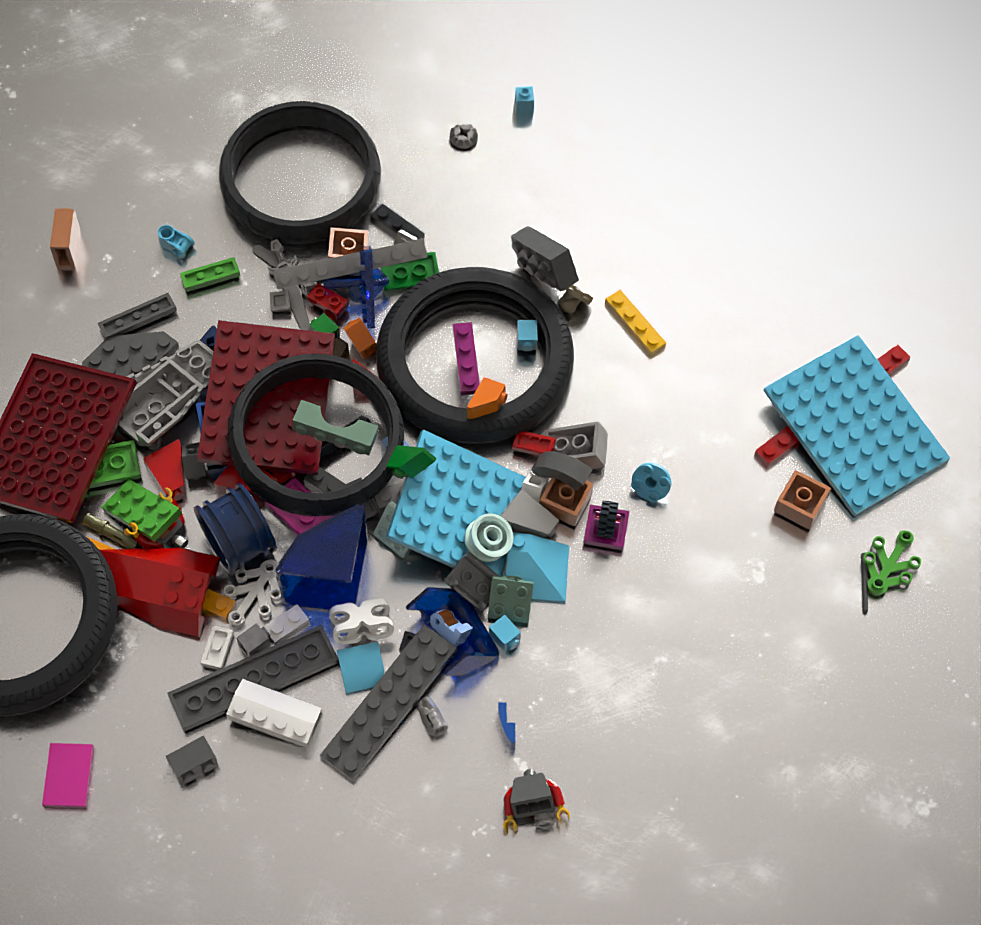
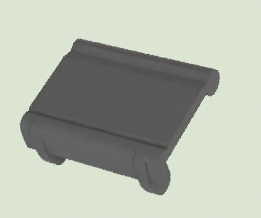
[444,551,500,613]

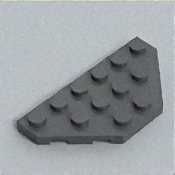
[82,331,179,377]

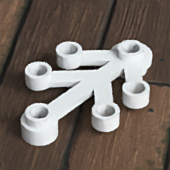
[224,560,282,629]

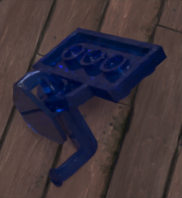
[323,246,389,328]

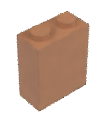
[50,208,80,268]

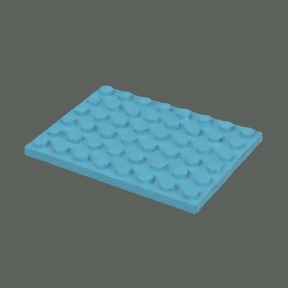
[763,334,950,517]

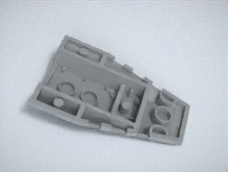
[117,339,213,446]

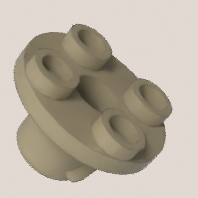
[558,284,594,314]

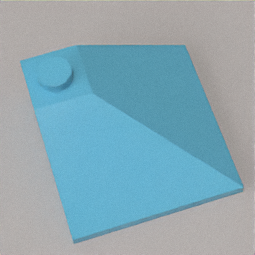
[506,533,569,603]

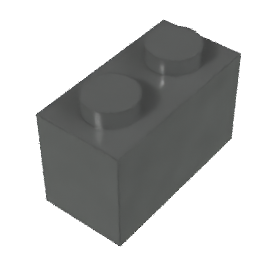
[165,735,218,784]

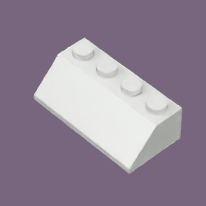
[226,679,322,748]

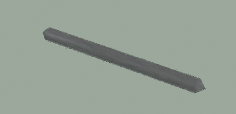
[861,551,868,613]

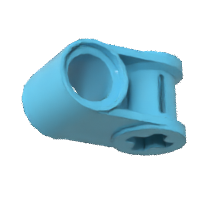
[158,225,195,259]

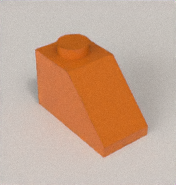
[467,377,508,419]

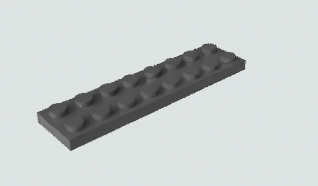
[167,624,339,732]
[320,624,457,782]

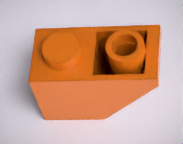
[344,317,377,360]

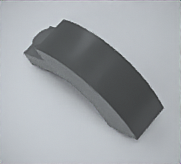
[531,451,593,491]

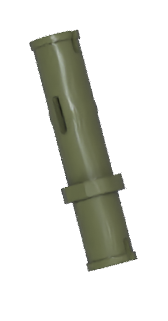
[83,513,140,549]

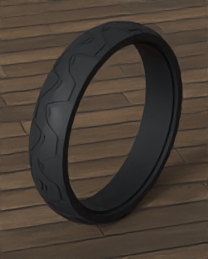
[219,101,381,245]
[227,354,404,517]

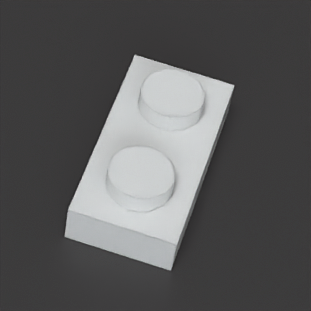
[264,604,310,645]
[201,625,234,670]

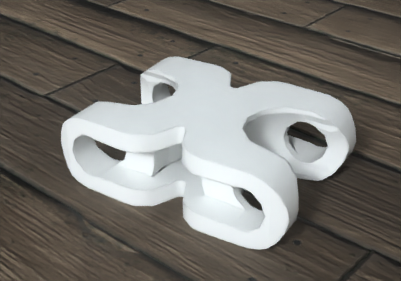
[329,598,394,645]

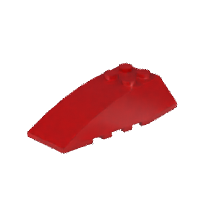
[100,548,221,637]

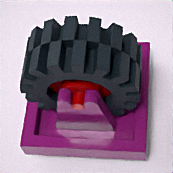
[583,500,630,550]

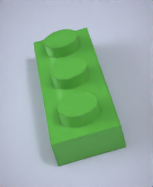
[180,257,241,292]

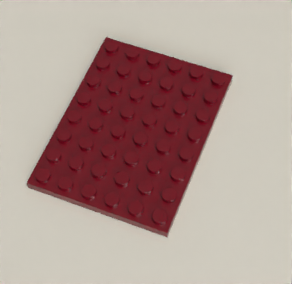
[197,320,335,475]
[0,353,137,523]

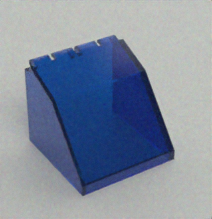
[276,504,368,612]

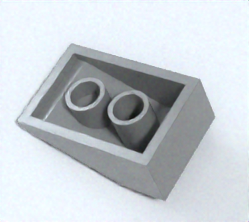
[544,421,608,469]

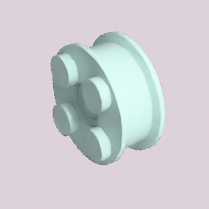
[465,513,513,562]

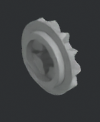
[449,122,478,148]

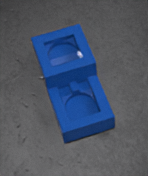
[498,702,515,750]

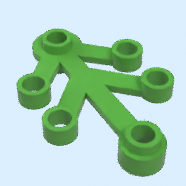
[863,530,922,595]

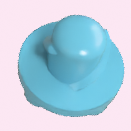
[631,462,672,503]

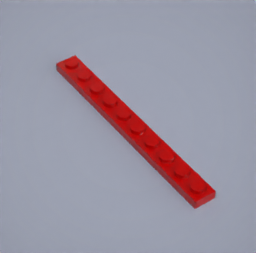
[754,344,911,467]

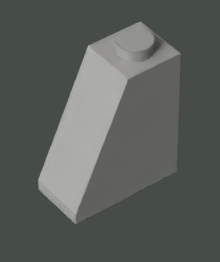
[500,489,559,538]

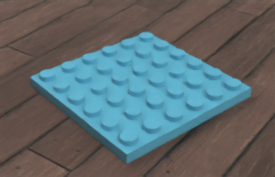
[386,430,526,576]

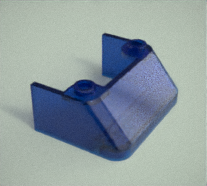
[405,587,499,676]

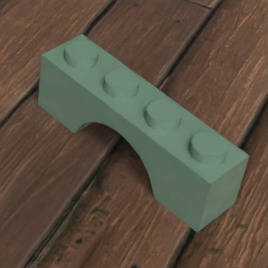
[292,400,378,455]

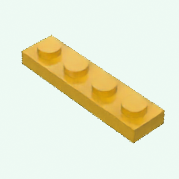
[605,289,667,356]

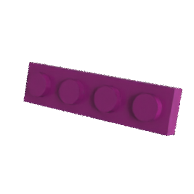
[453,322,480,395]

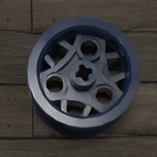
[193,483,277,575]

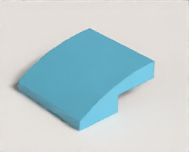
[337,642,385,695]

